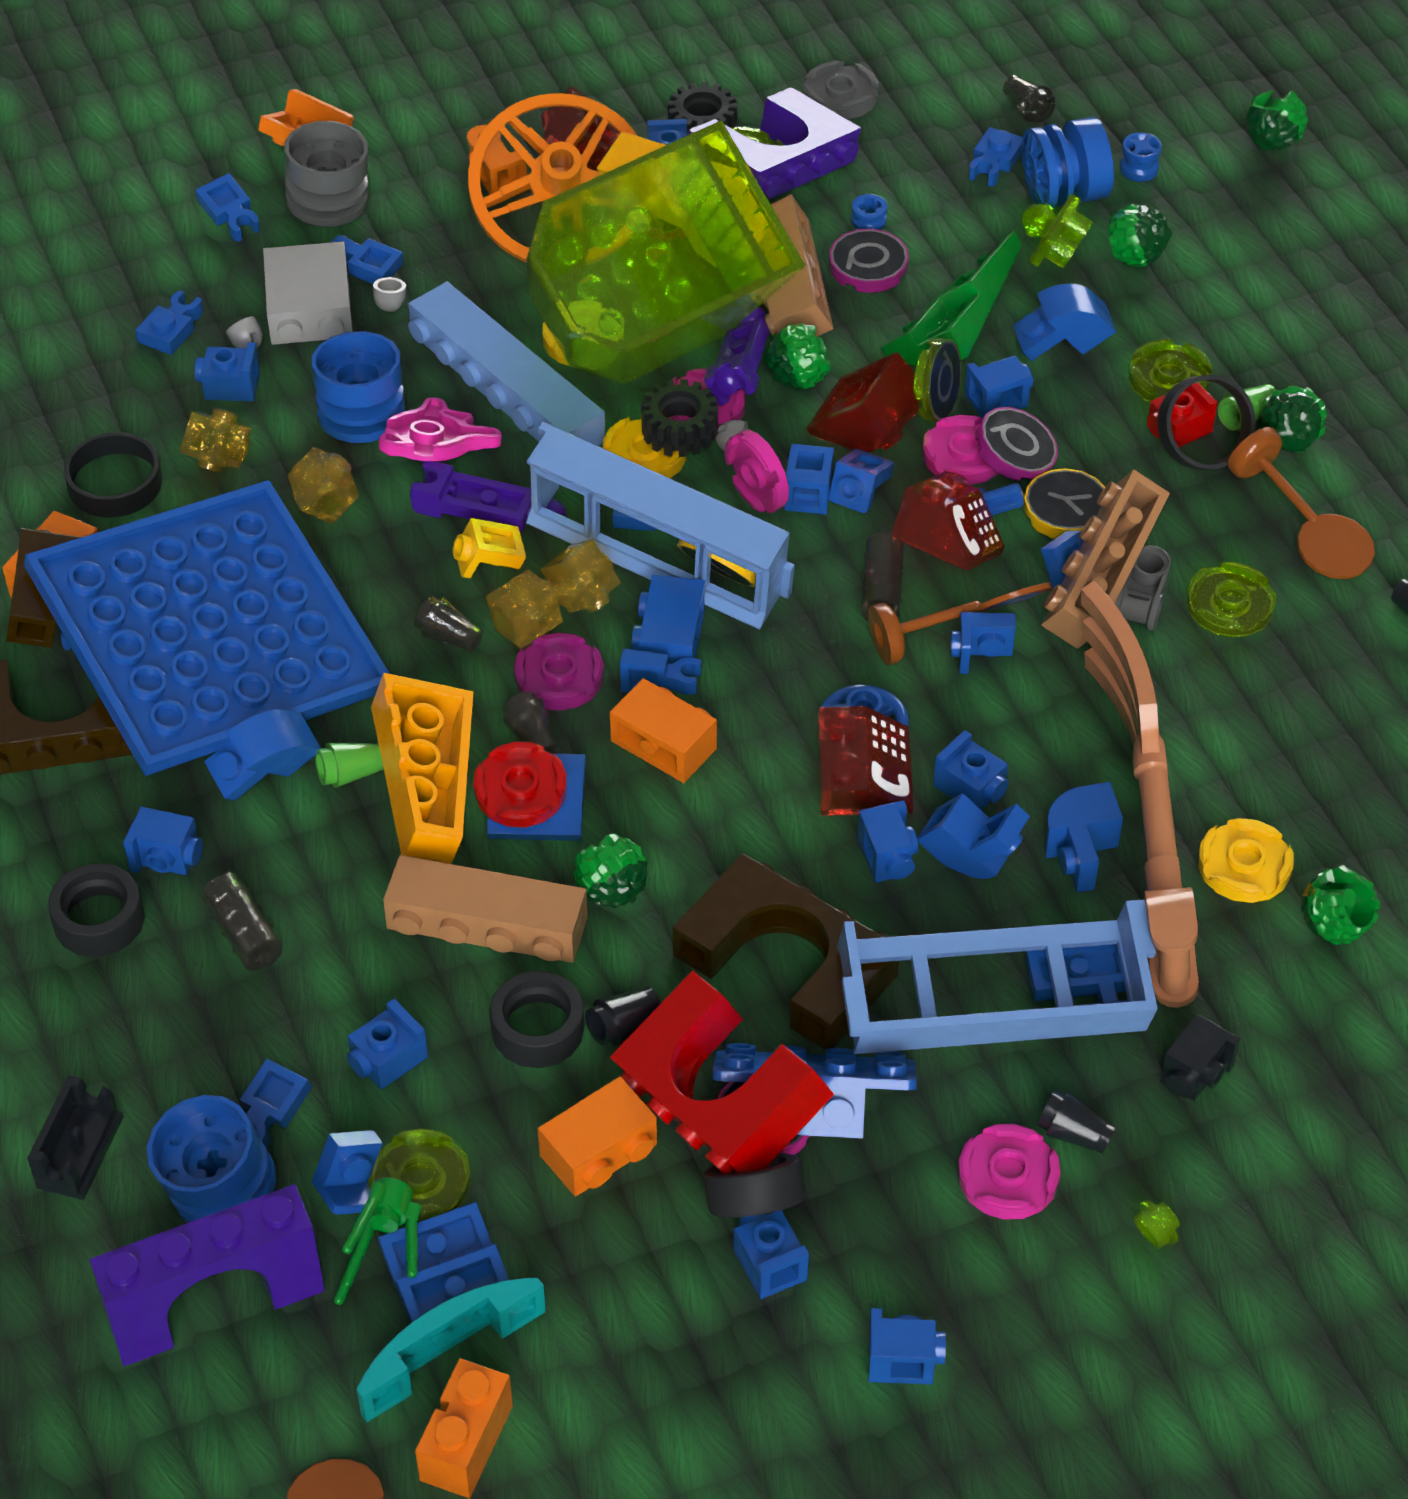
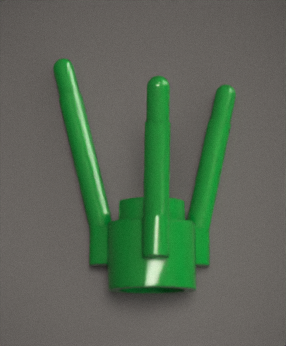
[334,1177,422,1305]

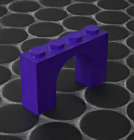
[685,87,861,201]
[89,1184,324,1367]

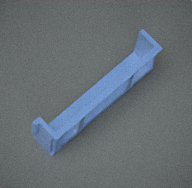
[526,422,795,630]
[837,900,1158,1054]

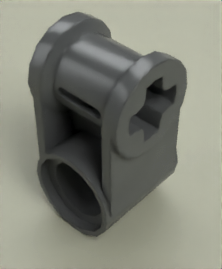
[1115,545,1171,632]

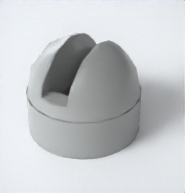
[373,277,406,312]
[226,316,263,348]
[716,420,748,451]

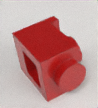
[1147,382,1218,447]

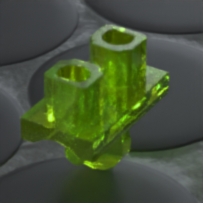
[1022,193,1093,268]

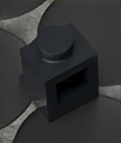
[1160,1014,1241,1101]

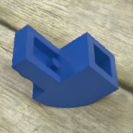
[1013,284,1116,361]
[204,709,321,801]
[1044,782,1123,893]
[917,793,1030,879]

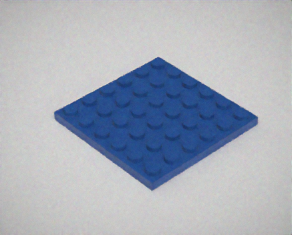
[24,480,390,776]

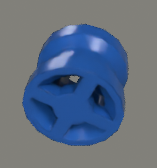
[1120,132,1162,182]

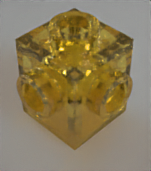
[179,407,252,472]
[287,447,359,524]
[540,539,621,613]
[486,569,563,649]

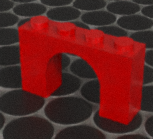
[610,970,835,1174]

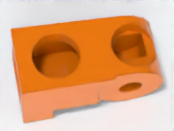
[467,125,527,195]

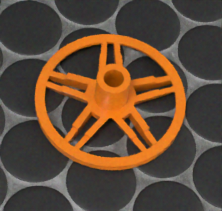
[468,93,647,266]

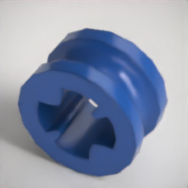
[852,194,887,230]

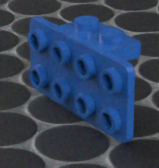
[713,1043,917,1138]

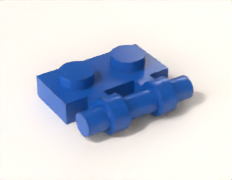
[1025,944,1128,1008]

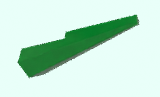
[880,231,1022,371]

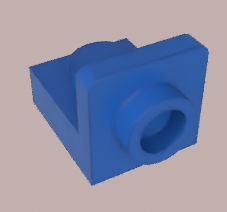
[829,448,895,513]
[950,612,1016,674]
[311,1130,383,1215]

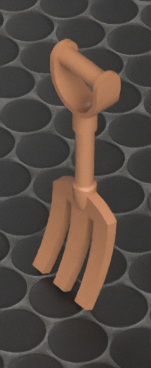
[1081,581,1199,1008]

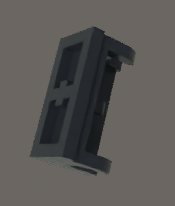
[27,1075,124,1200]

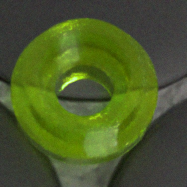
[1133,1199,1181,1250]

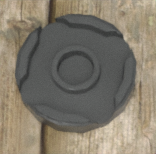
[803,61,878,120]

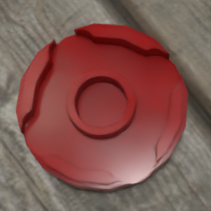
[473,742,567,828]

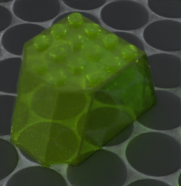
[527,120,806,384]

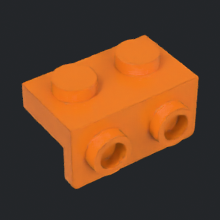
[258,89,354,146]

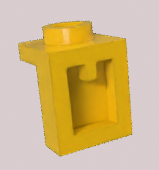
[453,518,526,578]

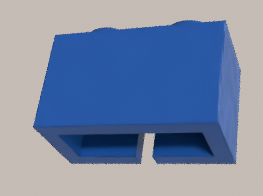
[631,575,705,676]

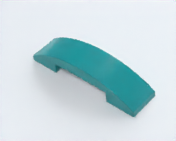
[357,1278,546,1423]

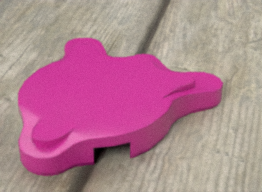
[378,397,502,461]

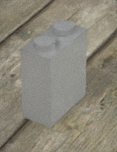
[263,242,353,345]

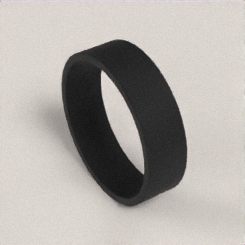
[1158,375,1255,470]
[64,432,162,518]

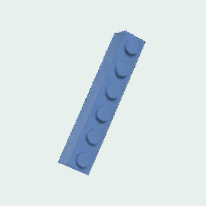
[408,281,605,446]

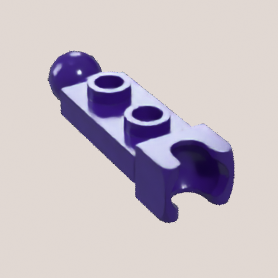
[704,304,770,406]
[410,461,567,532]

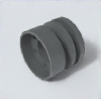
[285,121,368,227]

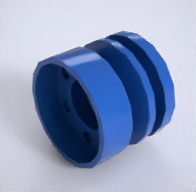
[1022,116,1114,210]
[312,331,405,443]
[146,1095,277,1223]

